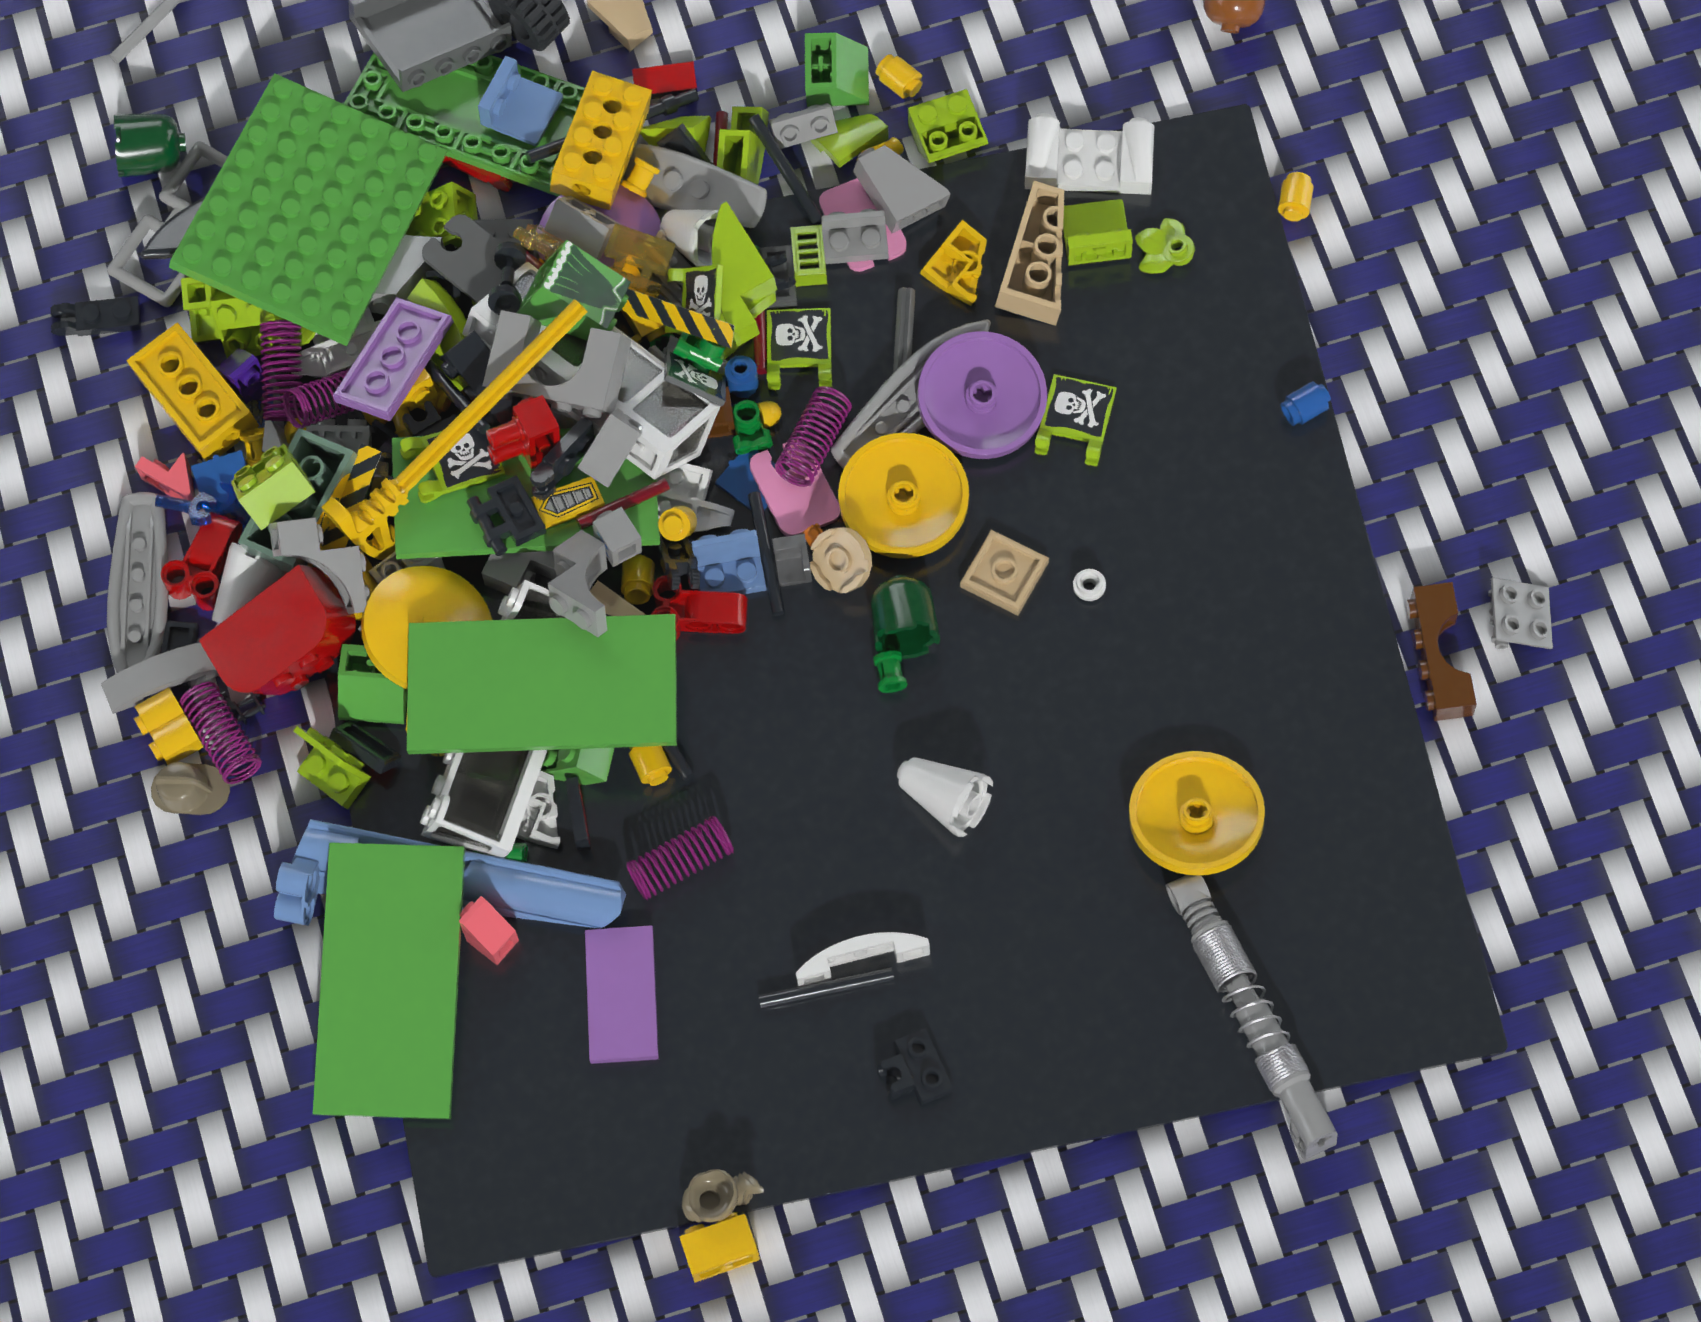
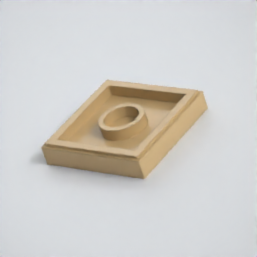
[960,530,1049,616]

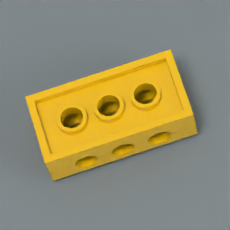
[550,70,652,210]
[126,322,259,461]

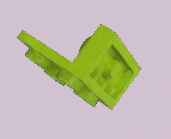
[406,182,478,248]
[1063,199,1133,266]
[293,726,371,809]

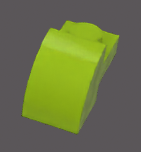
[181,277,221,343]

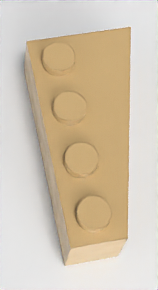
[995,181,1064,326]

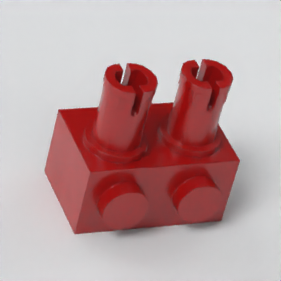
[486,395,560,470]

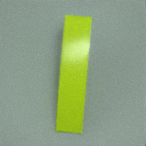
[717,106,769,185]
[711,201,778,347]
[407,278,467,392]

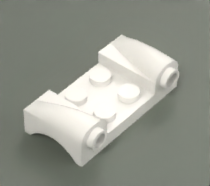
[1025,113,1155,195]

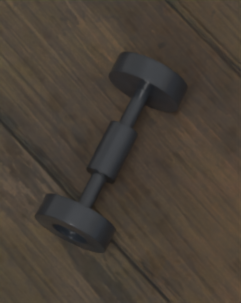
[488,241,527,315]

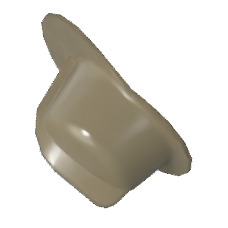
[151,762,230,815]

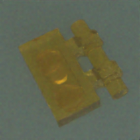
[604,223,676,296]
[513,224,564,260]

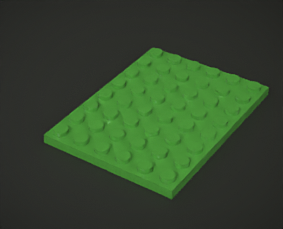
[169,73,447,346]

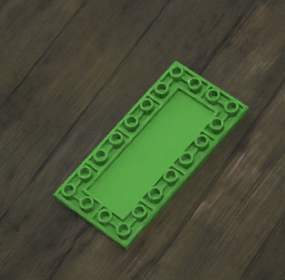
[344,53,585,196]
[392,424,660,559]
[407,614,677,754]
[313,843,466,1120]

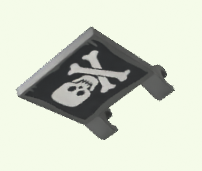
[662,335,728,407]

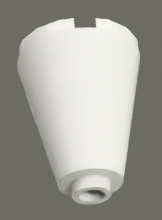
[660,210,719,267]
[212,542,287,627]
[897,757,993,837]

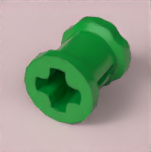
[873,651,908,693]

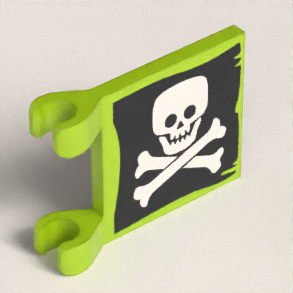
[665,265,723,335]
[767,308,832,390]
[1035,374,1117,466]
[400,427,505,503]

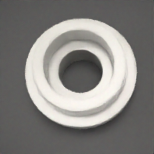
[1073,569,1106,601]

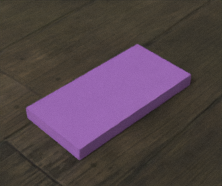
[333,297,453,421]
[585,926,659,1064]

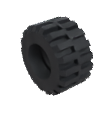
[488,0,570,51]

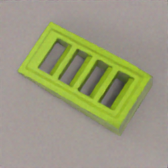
[790,225,827,287]

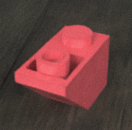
[459,896,519,965]

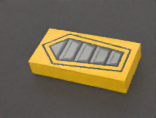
[531,476,605,529]

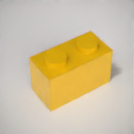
[679,1213,760,1283]

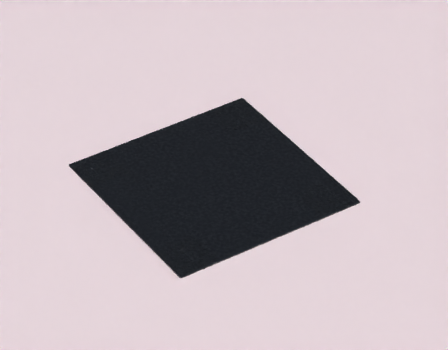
[273,104,1508,1278]

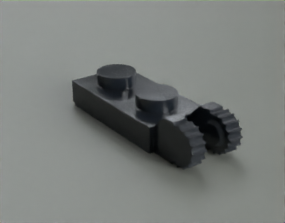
[50,296,141,336]
[530,418,595,501]
[653,531,700,590]

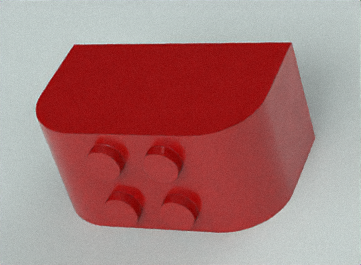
[199,564,356,696]

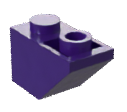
[216,348,269,404]

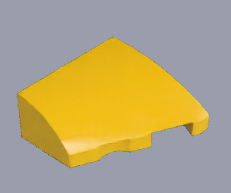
[920,220,987,306]

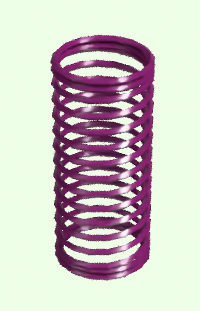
[260,320,304,421]
[283,369,355,429]
[775,386,852,487]
[179,681,262,784]
[626,815,734,900]

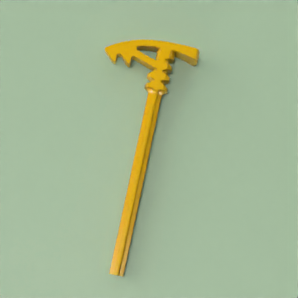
[321,299,588,560]

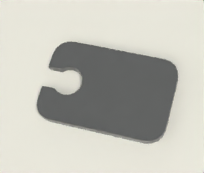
[422,215,518,304]

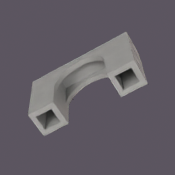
[483,310,632,419]

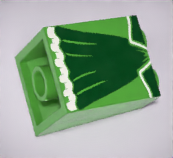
[516,239,631,341]

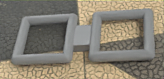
[107,141,228,307]

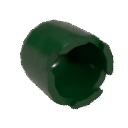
[114,114,186,177]
[871,575,940,659]

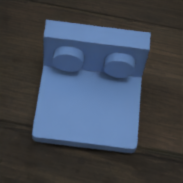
[478,56,563,146]
[691,529,767,595]

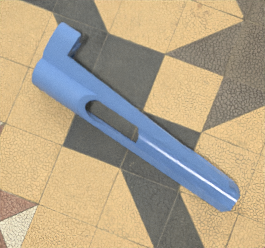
[274,819,626,929]

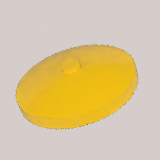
[838,433,969,558]
[361,566,492,689]
[1129,751,1265,876]

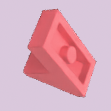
[135,453,196,510]

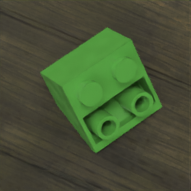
[805,33,869,107]
[338,644,408,724]
[541,748,614,785]

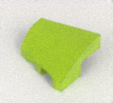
[810,114,889,168]

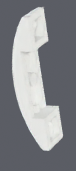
[796,932,930,987]

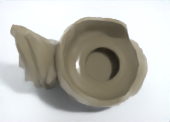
[682,1169,764,1223]

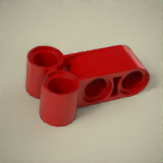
[161,512,243,611]
[651,575,748,641]

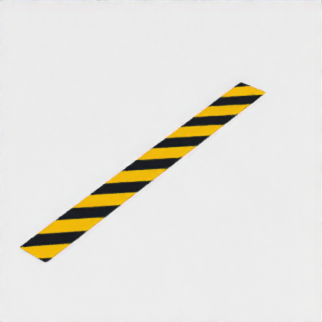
[539,258,734,348]
[315,444,382,567]

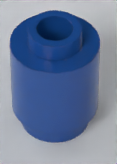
[725,356,759,398]
[1280,381,1331,426]

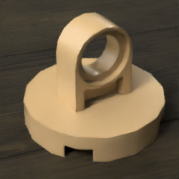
[810,527,872,593]

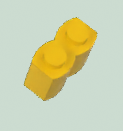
[133,687,203,765]

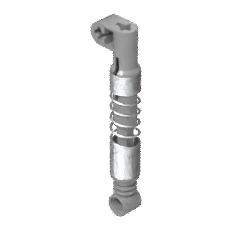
[1166,875,1338,1160]

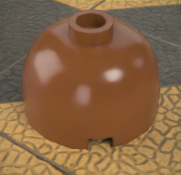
[1203,0,1266,34]

